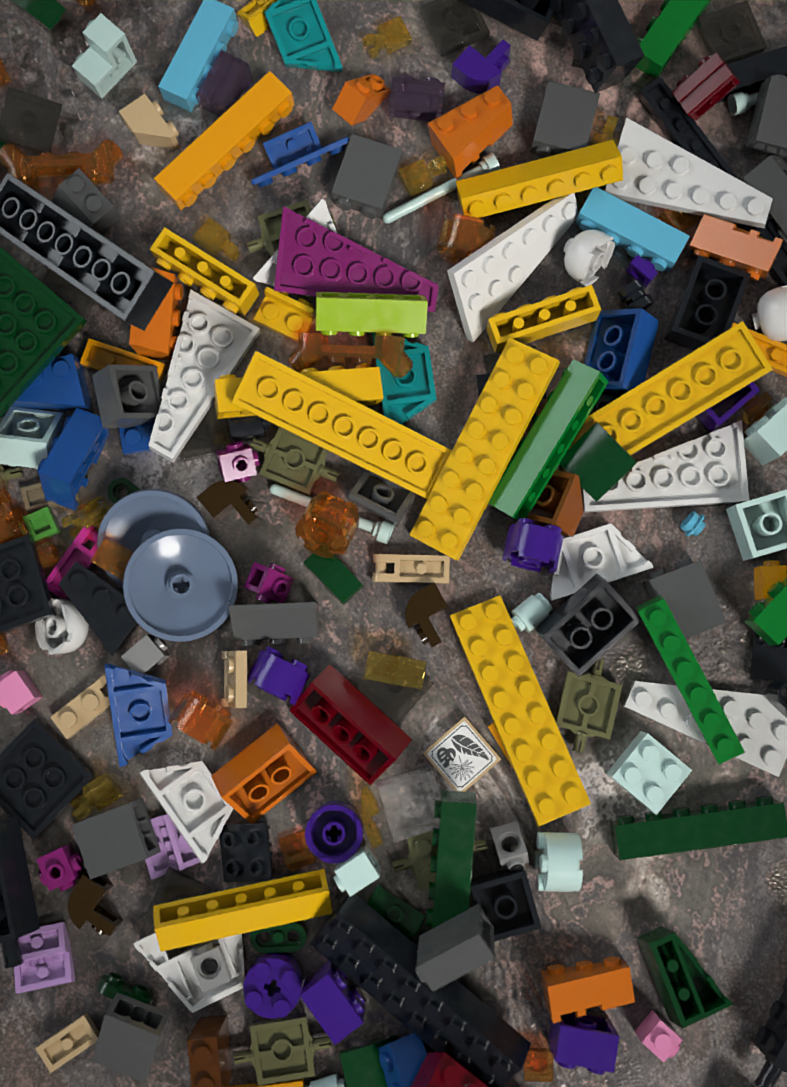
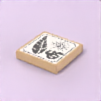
[422,716,501,792]

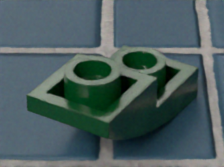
[9,0,66,31]
[303,545,363,605]

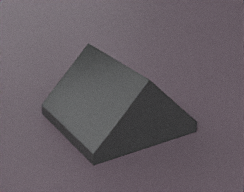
[348,470,415,527]

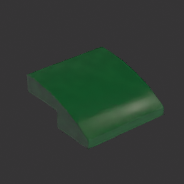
[560,422,637,502]
[340,1033,397,1087]

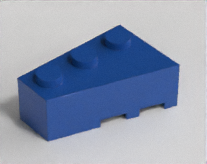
[11,354,94,413]
[37,408,109,511]
[378,1033,427,1087]

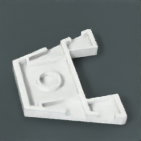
[133,932,245,1013]

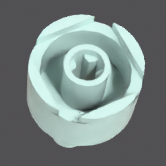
[533,832,583,892]

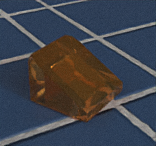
[279,829,316,871]

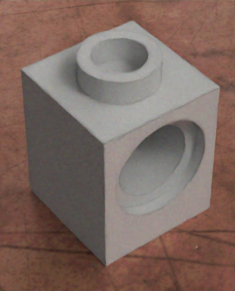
[121,635,170,675]
[490,821,529,871]
[190,941,232,993]

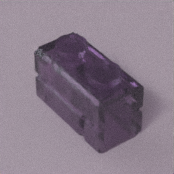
[196,50,253,117]
[389,74,445,122]

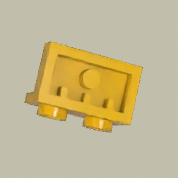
[253,286,316,345]

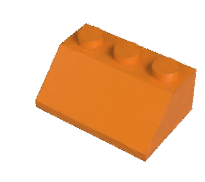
[129,266,183,361]
[211,723,317,823]

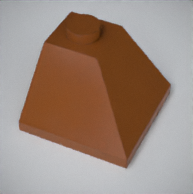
[526,470,584,537]

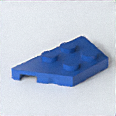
[105,664,173,767]

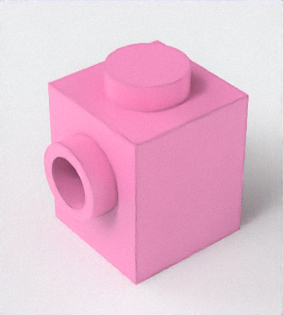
[0,669,43,715]
[635,1010,683,1062]

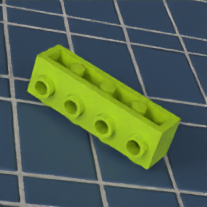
[315,292,428,338]

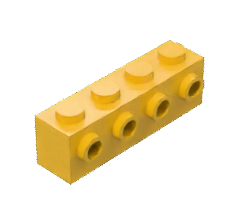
[150,227,260,316]
[486,285,601,354]

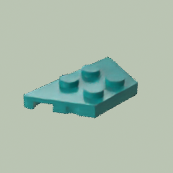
[265,0,343,72]
[372,332,437,425]

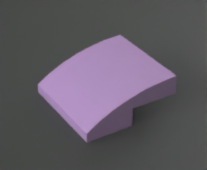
[145,813,200,880]
[14,922,75,994]

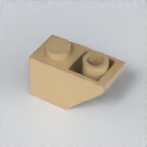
[118,94,180,150]

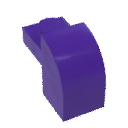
[451,39,511,93]

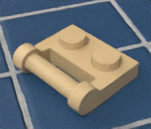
[221,651,247,708]

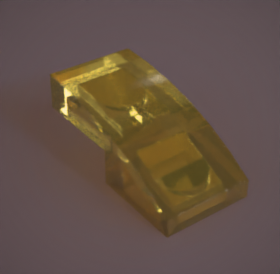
[363,651,427,689]
[361,784,384,849]

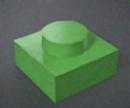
[22,506,61,543]

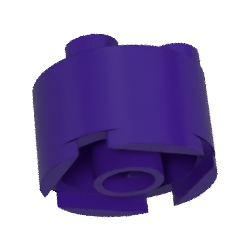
[502,518,564,573]
[247,646,310,706]
[305,800,364,863]
[243,952,304,1019]

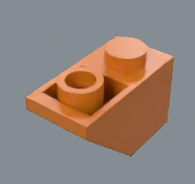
[332,74,391,126]

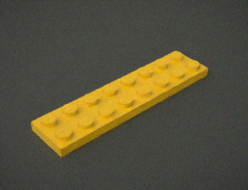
[561,321,773,472]
[409,337,560,561]
[230,351,452,499]
[449,595,591,826]

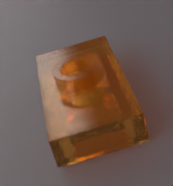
[90,536,134,580]

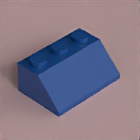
[584,308,659,397]

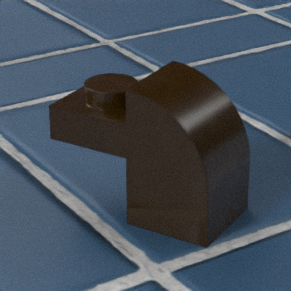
[196,480,260,528]
[405,582,448,648]
[68,872,123,936]

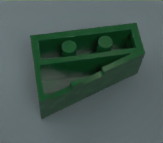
[637,926,733,1029]

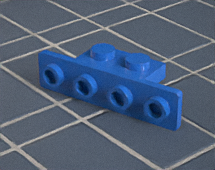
[250,122,350,188]

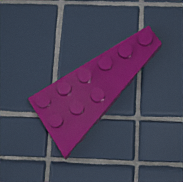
[274,206,439,312]

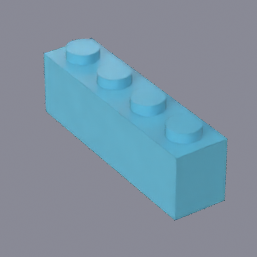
[158,0,239,112]
[575,187,690,273]

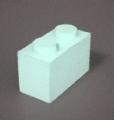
[334,843,381,897]

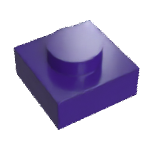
[625,255,658,289]

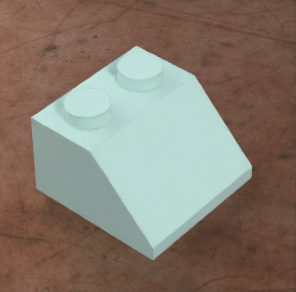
[0,407,64,469]

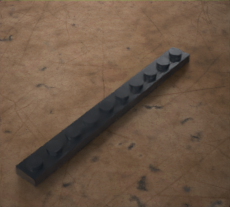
[637,76,787,287]

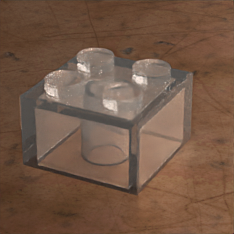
[374,765,441,843]

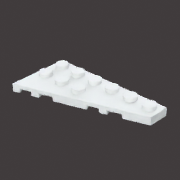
[447,193,579,342]
[622,681,787,777]

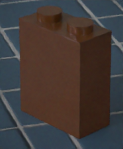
[187,1014,233,1087]

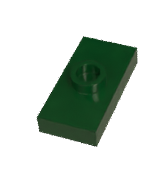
[367,884,426,941]

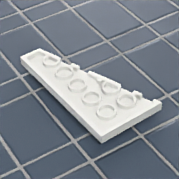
[605,118,773,228]
[148,289,260,463]
[581,420,749,513]

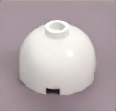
[564,230,615,286]
[752,285,787,342]
[35,598,89,655]

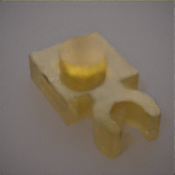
[363,16,412,58]

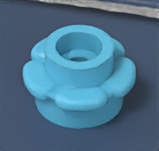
[680,511,706,537]

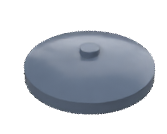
[97,489,210,589]
[123,529,238,642]

